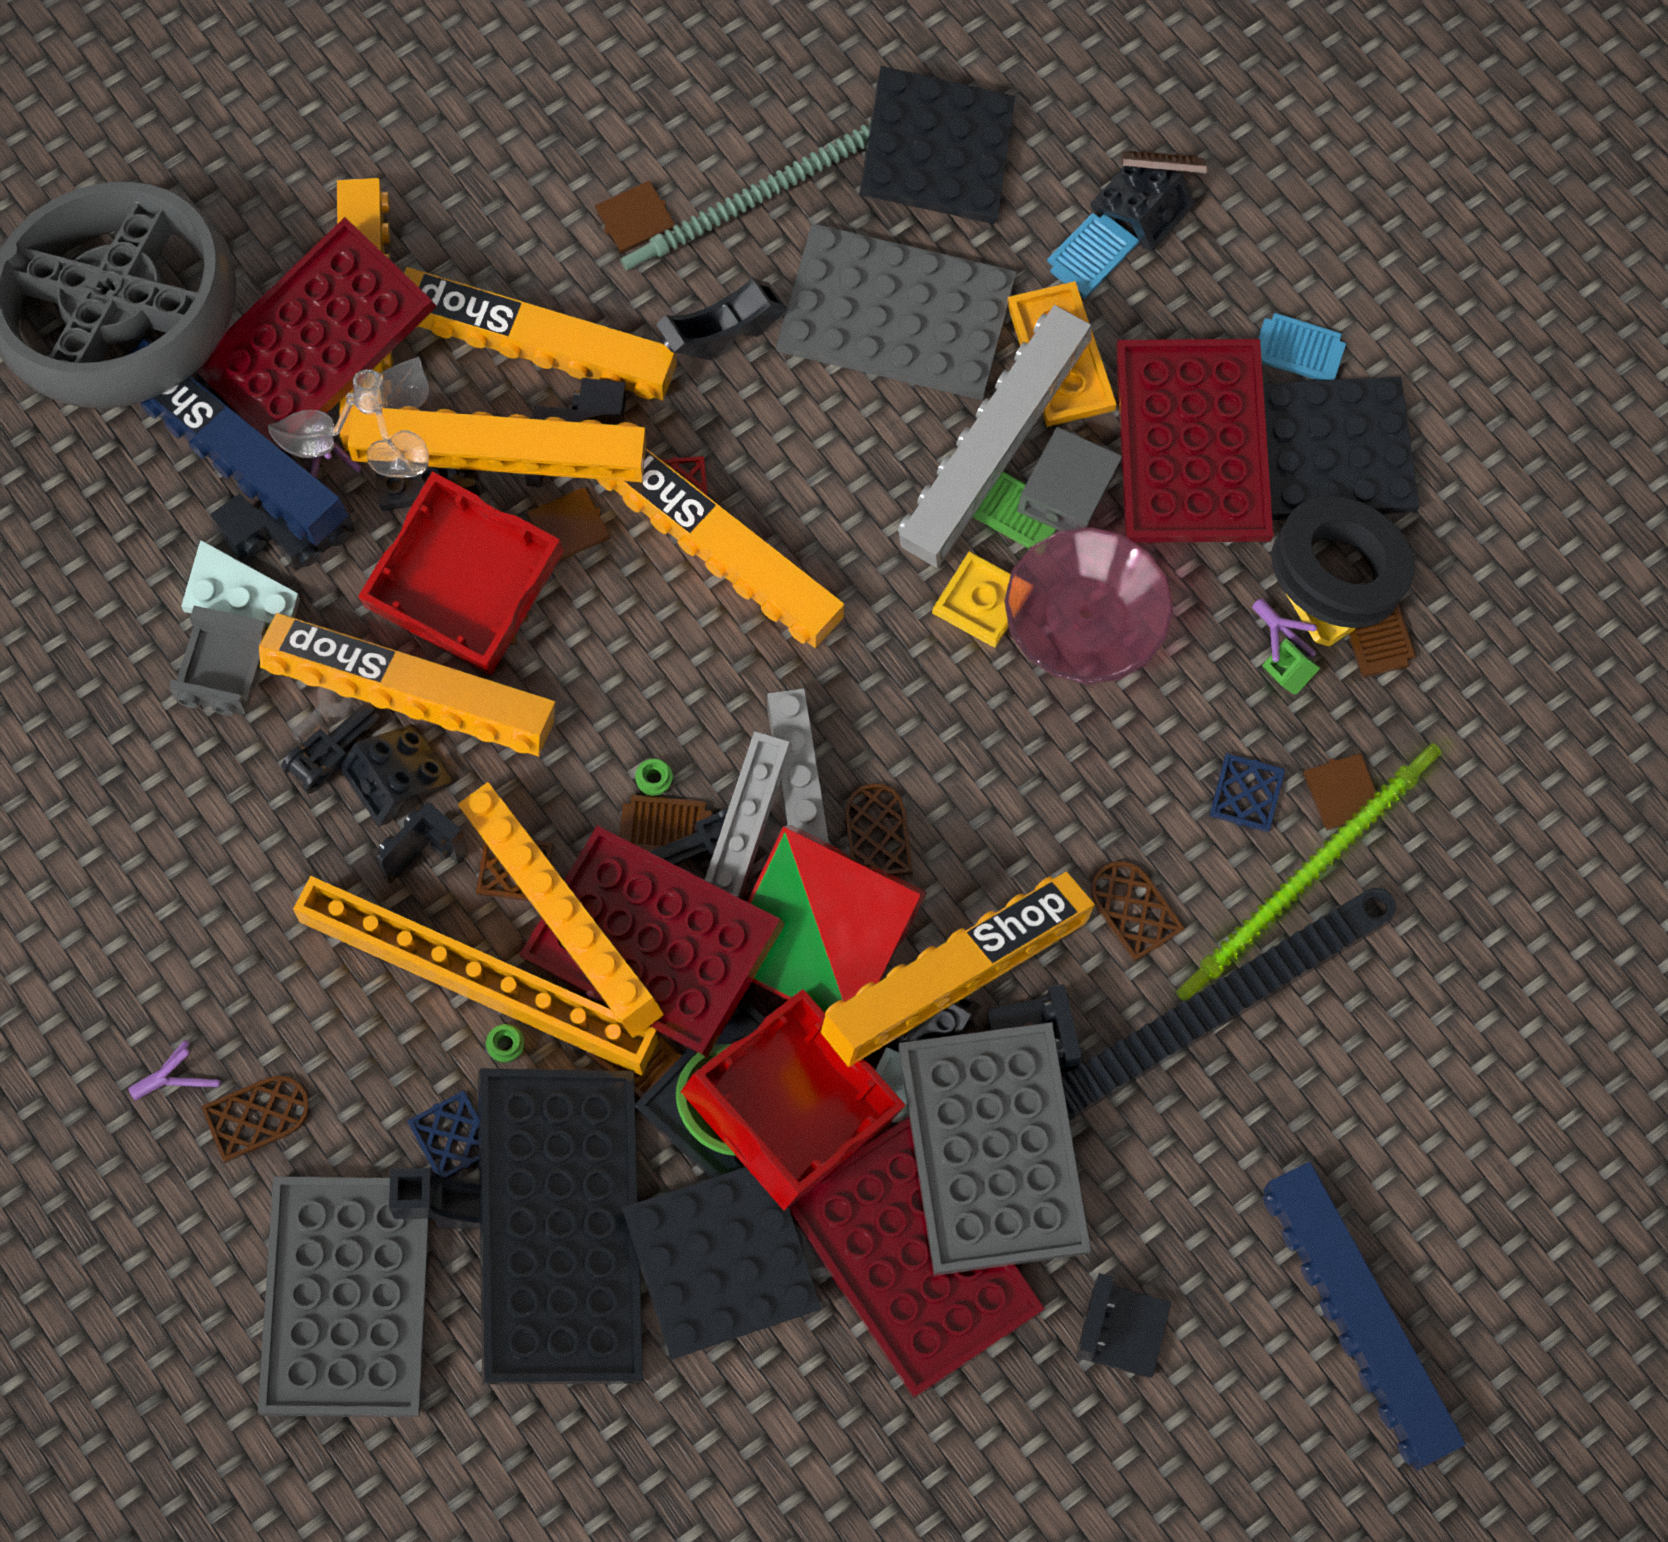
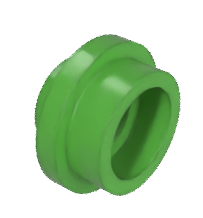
[635,759,673,796]
[486,1024,525,1063]

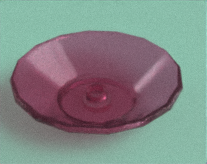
[1004,527,1173,684]

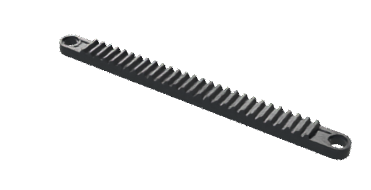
[1061,888,1396,1121]

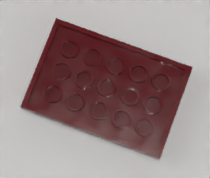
[196,217,437,454]
[1116,339,1273,543]
[519,826,785,1058]
[788,1117,1045,1399]

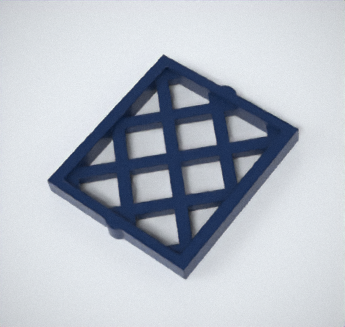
[1209,753,1285,833]
[407,1090,479,1178]

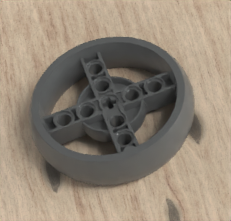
[0,182,236,408]

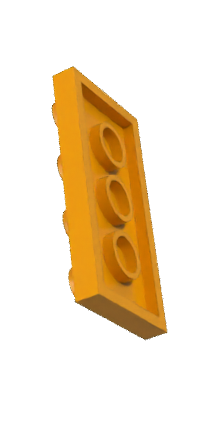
[1007,281,1117,427]

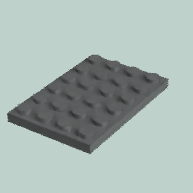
[777,223,1017,401]
[898,1023,1091,1276]
[258,1177,430,1417]

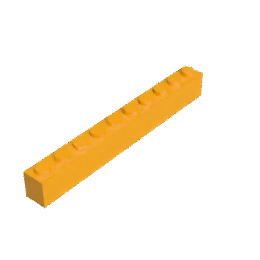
[293,876,658,1076]

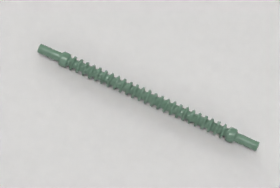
[620,120,871,271]

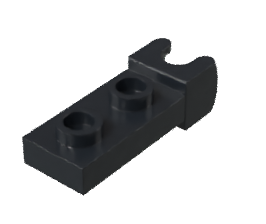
[375,466,481,512]

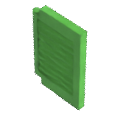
[973,472,1057,555]

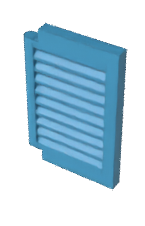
[1047,213,1139,299]
[1258,312,1346,381]

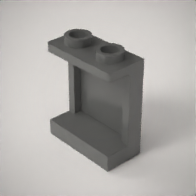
[1017,427,1122,541]
[169,605,268,716]

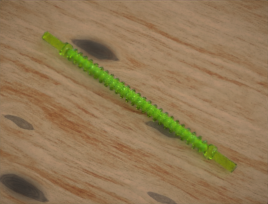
[1176,743,1442,1001]

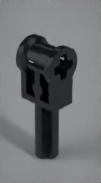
[281,703,380,794]
[650,807,729,865]

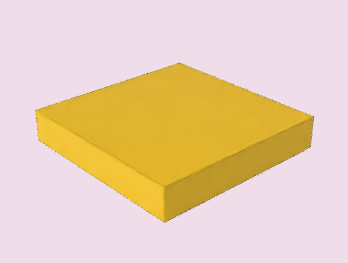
[932,551,1032,648]

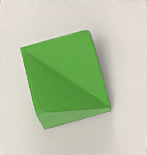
[1262,638,1320,694]

